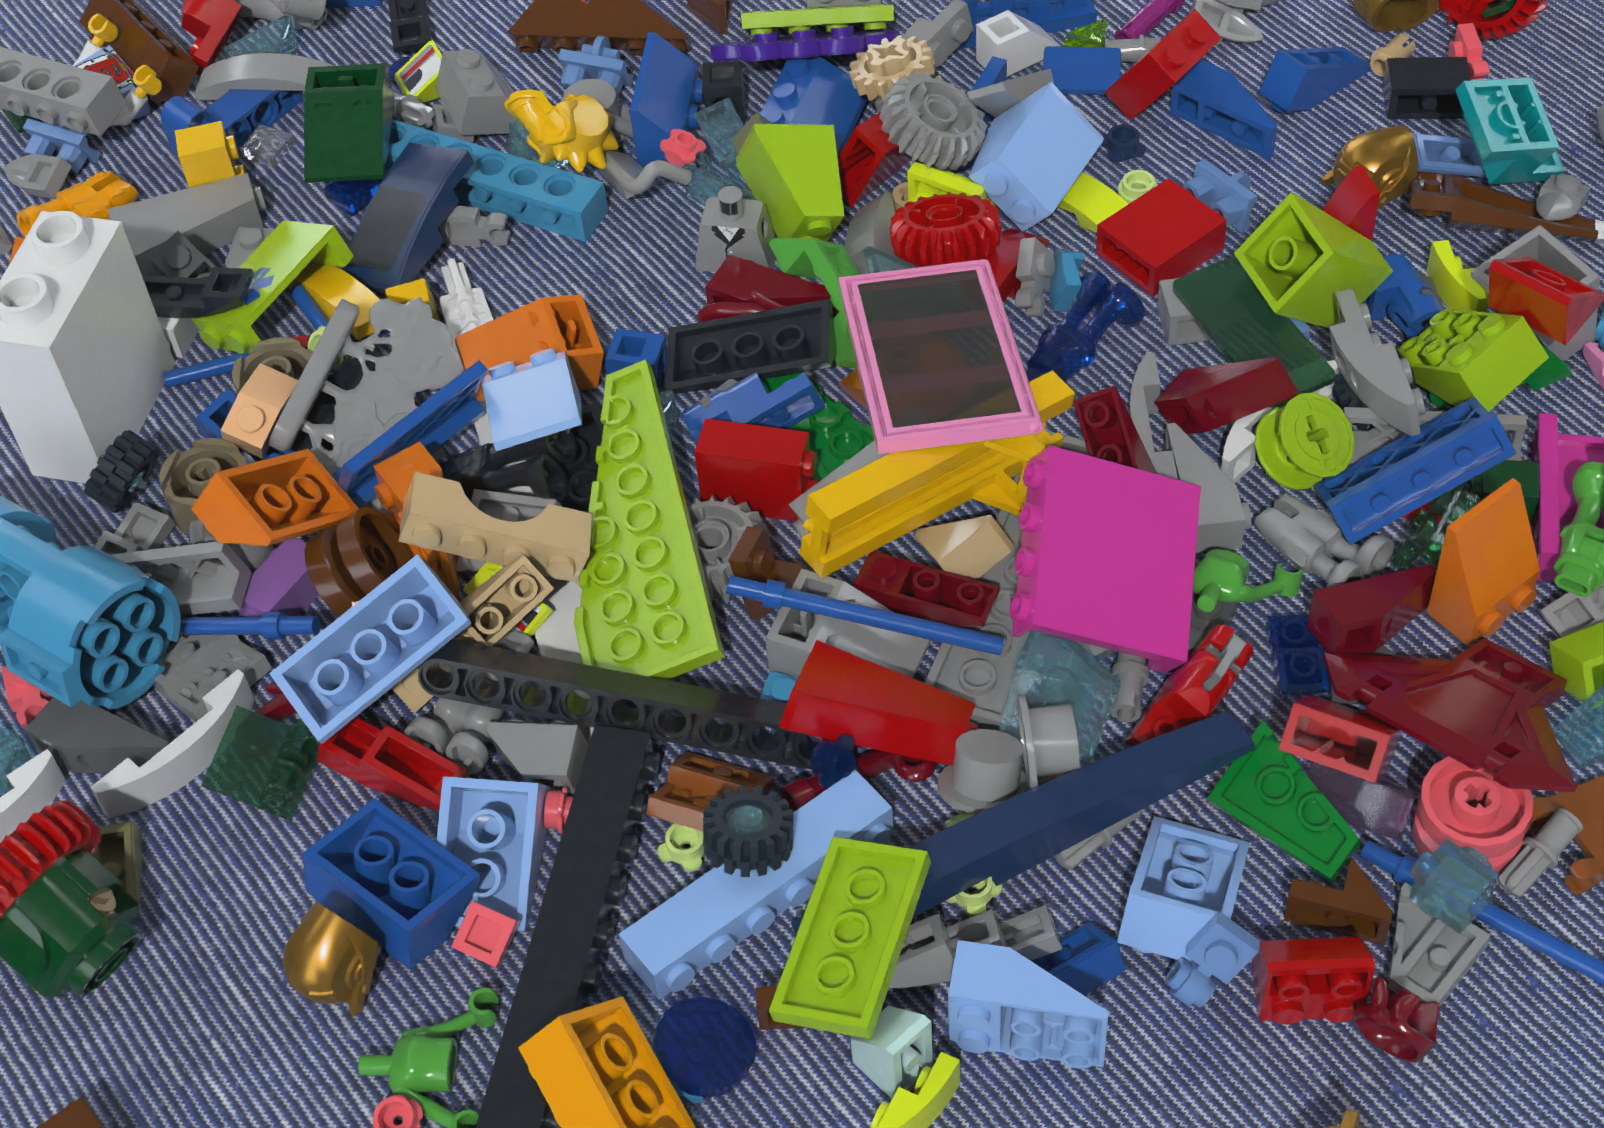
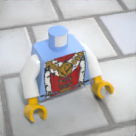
[72,14,162,127]

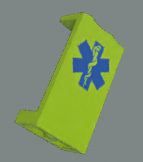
[191,220,354,354]

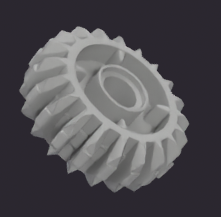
[879,72,988,171]
[687,494,772,604]

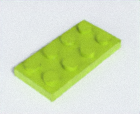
[741,4,894,36]
[769,837,931,1039]

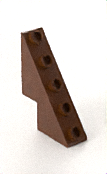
[508,0,692,55]

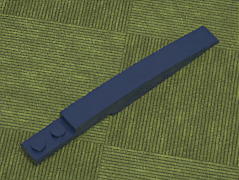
[790,711,1256,935]

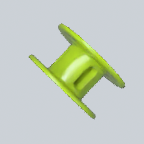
[1255,393,1355,490]

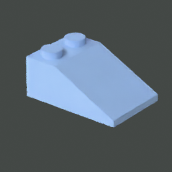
[482,348,582,451]
[436,776,551,932]
[1117,816,1250,962]

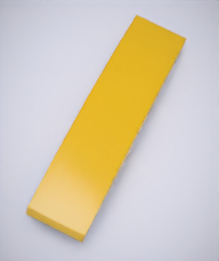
[287,263,380,340]

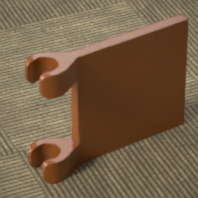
[1527,775,1604,895]

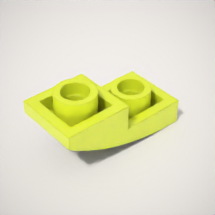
[1057,172,1129,233]
[1426,240,1489,312]
[871,1052,960,1128]

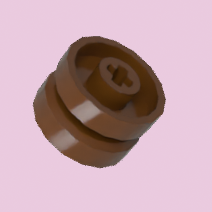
[304,507,413,617]

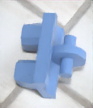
[558,35,634,97]
[23,118,101,176]
[1183,159,1258,233]

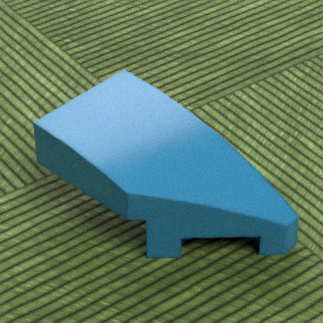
[1049,249,1085,312]

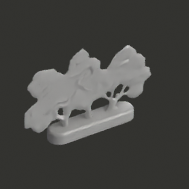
[268,297,465,514]

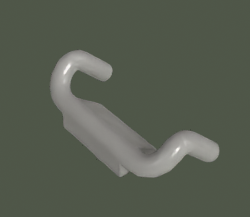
[598,115,692,199]

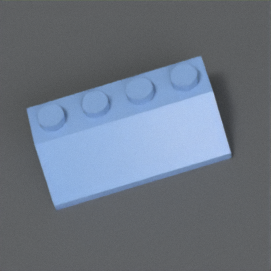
[269,554,471,744]

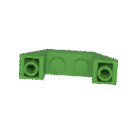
[768,238,878,368]

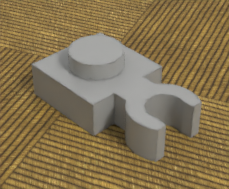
[439,206,511,247]
[1015,237,1055,317]

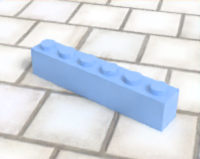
[618,770,894,1000]

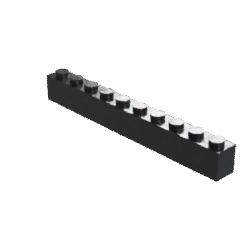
[475,725,660,1128]

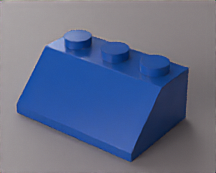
[630,32,704,168]
[760,58,868,158]
[302,798,480,970]

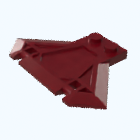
[1323,638,1577,792]

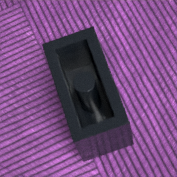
[1382,57,1471,119]

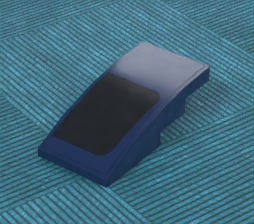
[342,142,474,294]

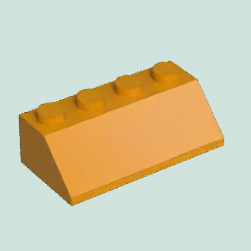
[518,996,696,1128]

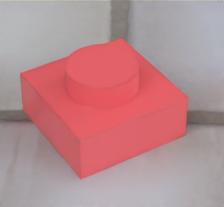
[451,901,520,968]

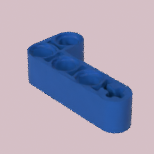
[161,89,304,157]

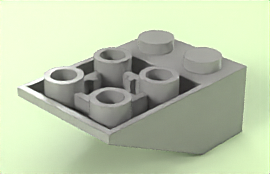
[765,569,932,679]

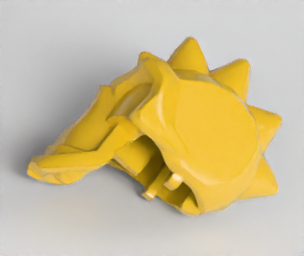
[503,89,619,173]

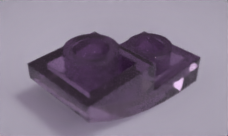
[1308,761,1416,839]

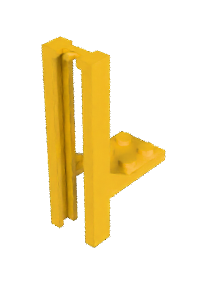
[800,370,1075,579]

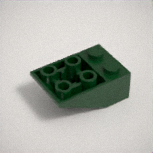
[304,63,395,183]

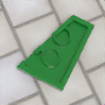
[1207,721,1361,884]

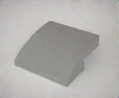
[152,614,272,722]

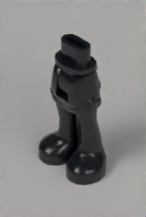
[438,429,577,502]

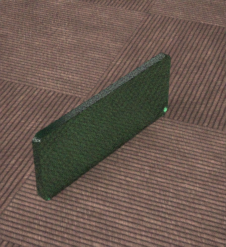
[1173,257,1335,408]

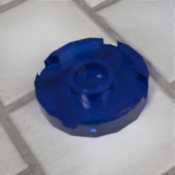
[652,996,756,1098]

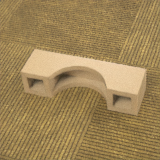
[399,472,592,583]

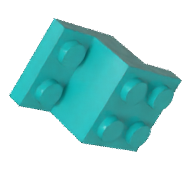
[1455,77,1565,185]

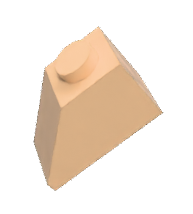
[220,363,298,459]

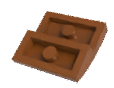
[646,751,775,833]

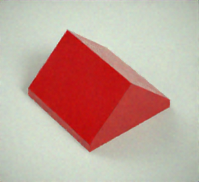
[1489,256,1604,345]

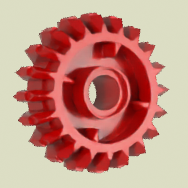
[890,192,1002,268]

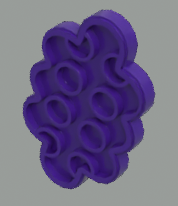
[710,26,900,61]

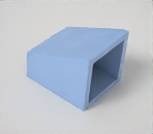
[969,82,1104,232]

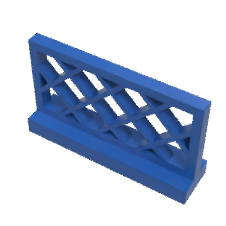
[331,360,488,509]
[1314,397,1517,545]

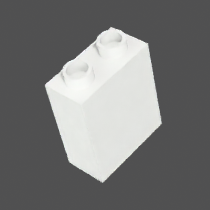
[0,211,175,483]

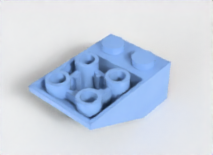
[948,940,1109,1069]

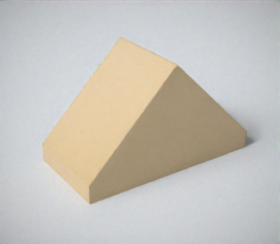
[914,515,1014,580]

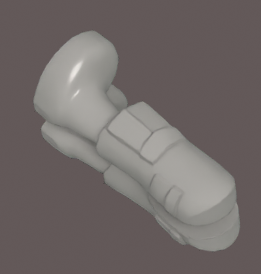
[1254,493,1394,587]

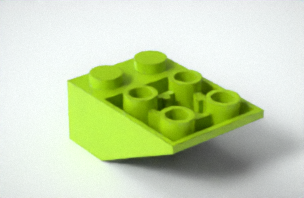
[1398,309,1549,412]

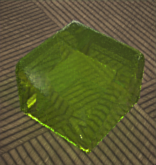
[1064,19,1108,47]

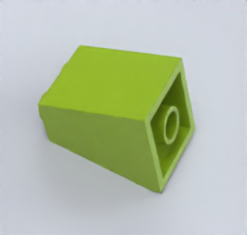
[736,124,844,242]
[1234,193,1393,328]

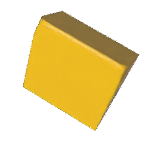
[385,278,439,321]

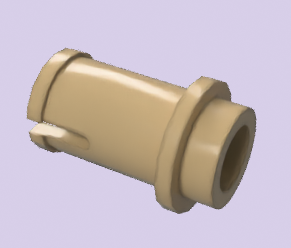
[1370,33,1416,77]

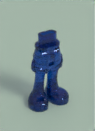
[1026,272,1146,383]

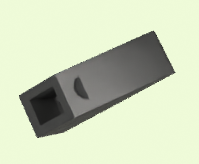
[24,697,172,773]

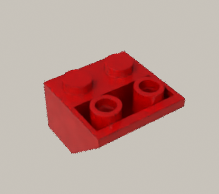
[1251,937,1376,1025]

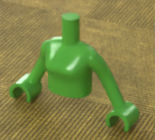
[1193,549,1304,612]
[358,987,499,1128]

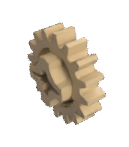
[849,35,935,101]

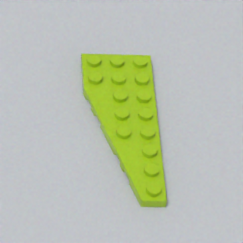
[574,359,725,699]

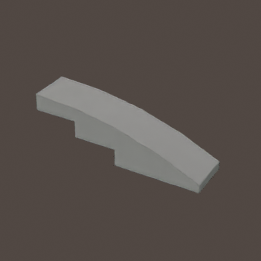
[889,905,1062,988]

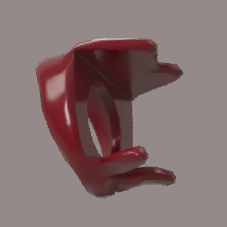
[1354,977,1440,1063]

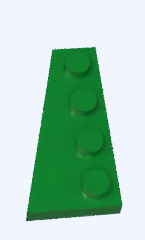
[762,372,875,481]

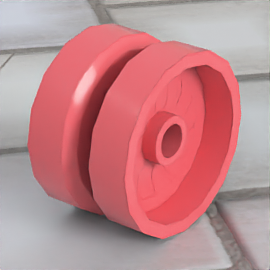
[1411,756,1534,882]

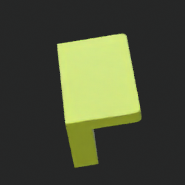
[907,161,996,206]

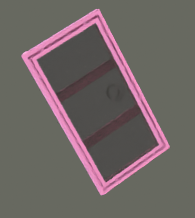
[838,259,1043,454]

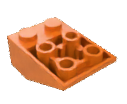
[455,294,604,401]
[373,441,460,602]

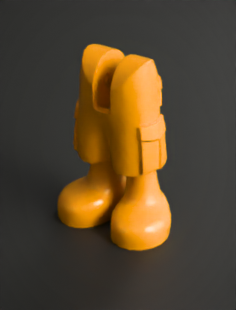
[17,171,138,238]

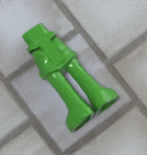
[1554,461,1604,597]

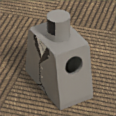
[695,186,776,272]

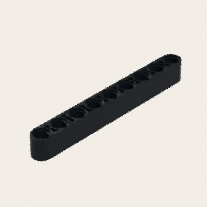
[418,639,837,769]

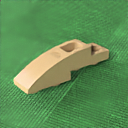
[391,554,555,713]

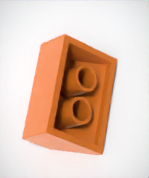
[191,449,359,546]

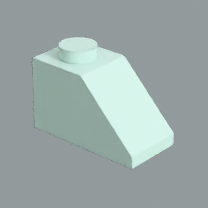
[851,1006,933,1099]

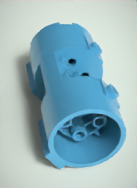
[0,495,181,710]

